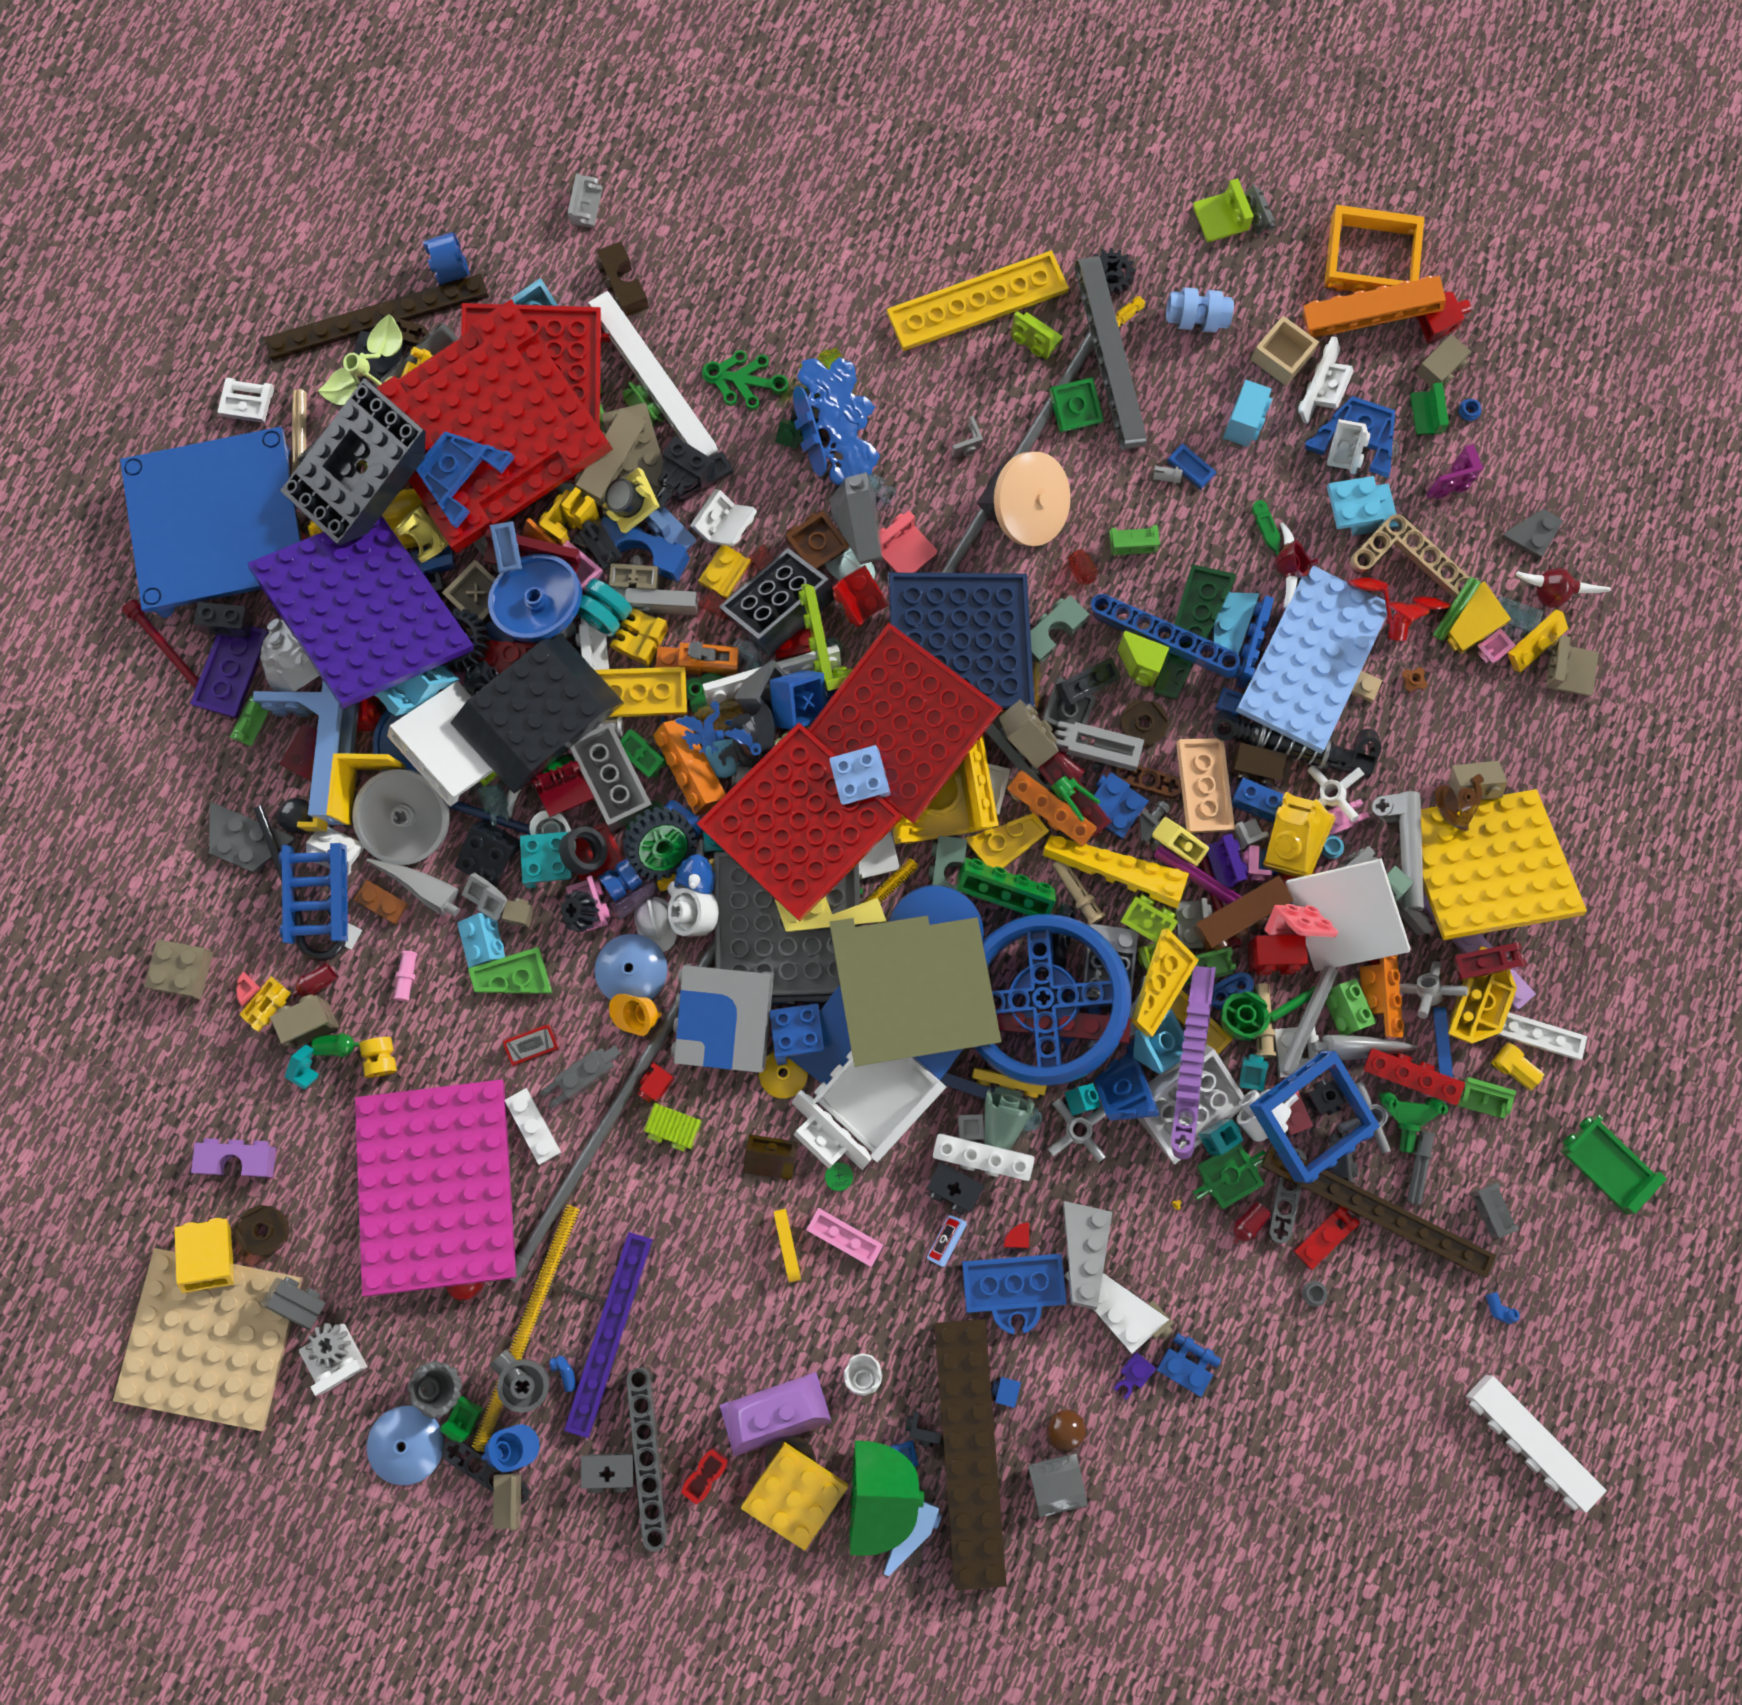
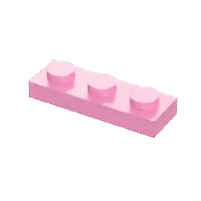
[806,1208,883,1267]

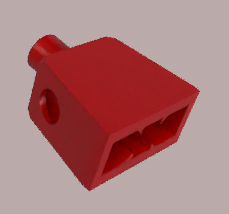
[1416,291,1471,344]

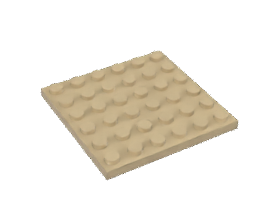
[113,1248,303,1431]

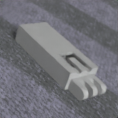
[613,588,698,616]
[1055,721,1144,772]

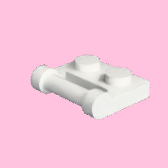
[217,378,274,423]

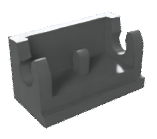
[1471,1182,1520,1239]

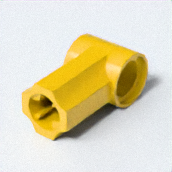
[1491,1042,1544,1091]

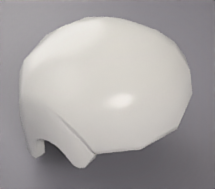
[844,1353,882,1396]

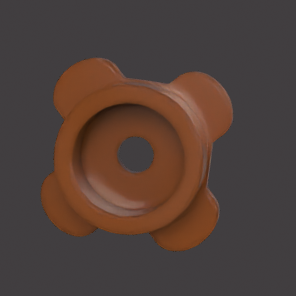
[1402,667,1428,692]

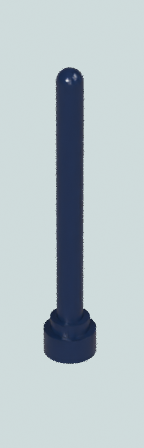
[448,801,531,835]

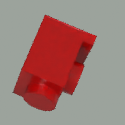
[638,1062,675,1103]

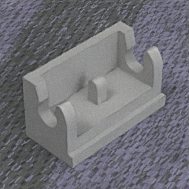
[568,173,603,228]

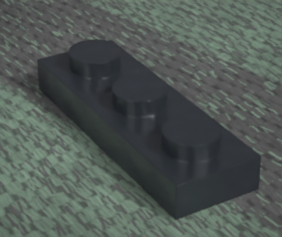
[1056,657,1121,706]

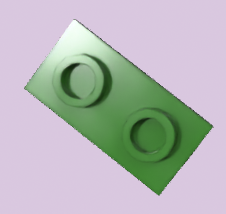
[622,382,664,426]
[230,696,270,747]

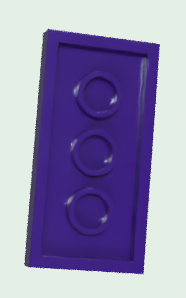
[190,626,269,719]

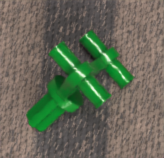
[1378,1092,1448,1153]

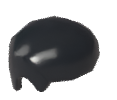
[277,798,313,835]

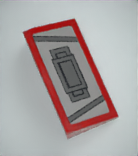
[502,1024,559,1066]

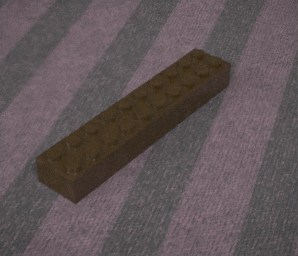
[934,1319,1007,1590]

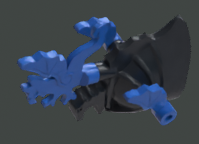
[675,701,775,768]

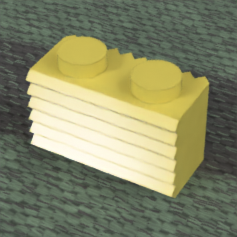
[1152,817,1209,866]

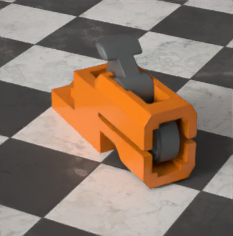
[655,641,739,676]

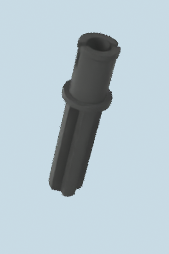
[1407,1131,1436,1205]

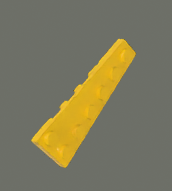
[1043,835,1189,908]

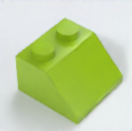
[1117,631,1169,687]

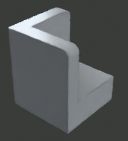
[1233,818,1269,850]

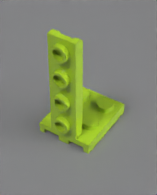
[799,584,857,691]

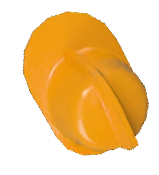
[609,994,662,1036]

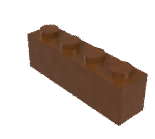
[1192,876,1294,952]

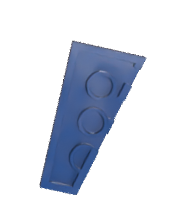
[1234,595,1274,689]

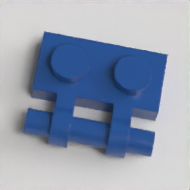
[1156,1333,1221,1397]

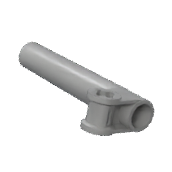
[1372,791,1424,912]

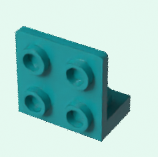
[520,832,572,888]

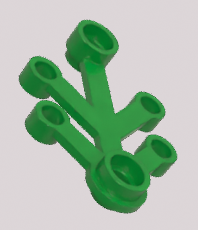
[702,350,788,411]

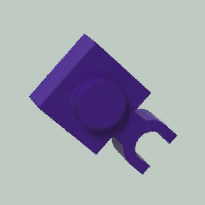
[1113,1352,1156,1400]

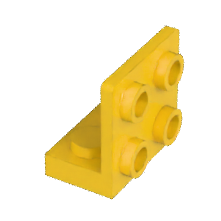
[539,489,571,546]

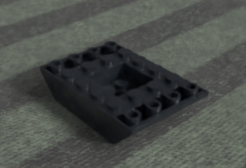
[280,378,426,545]

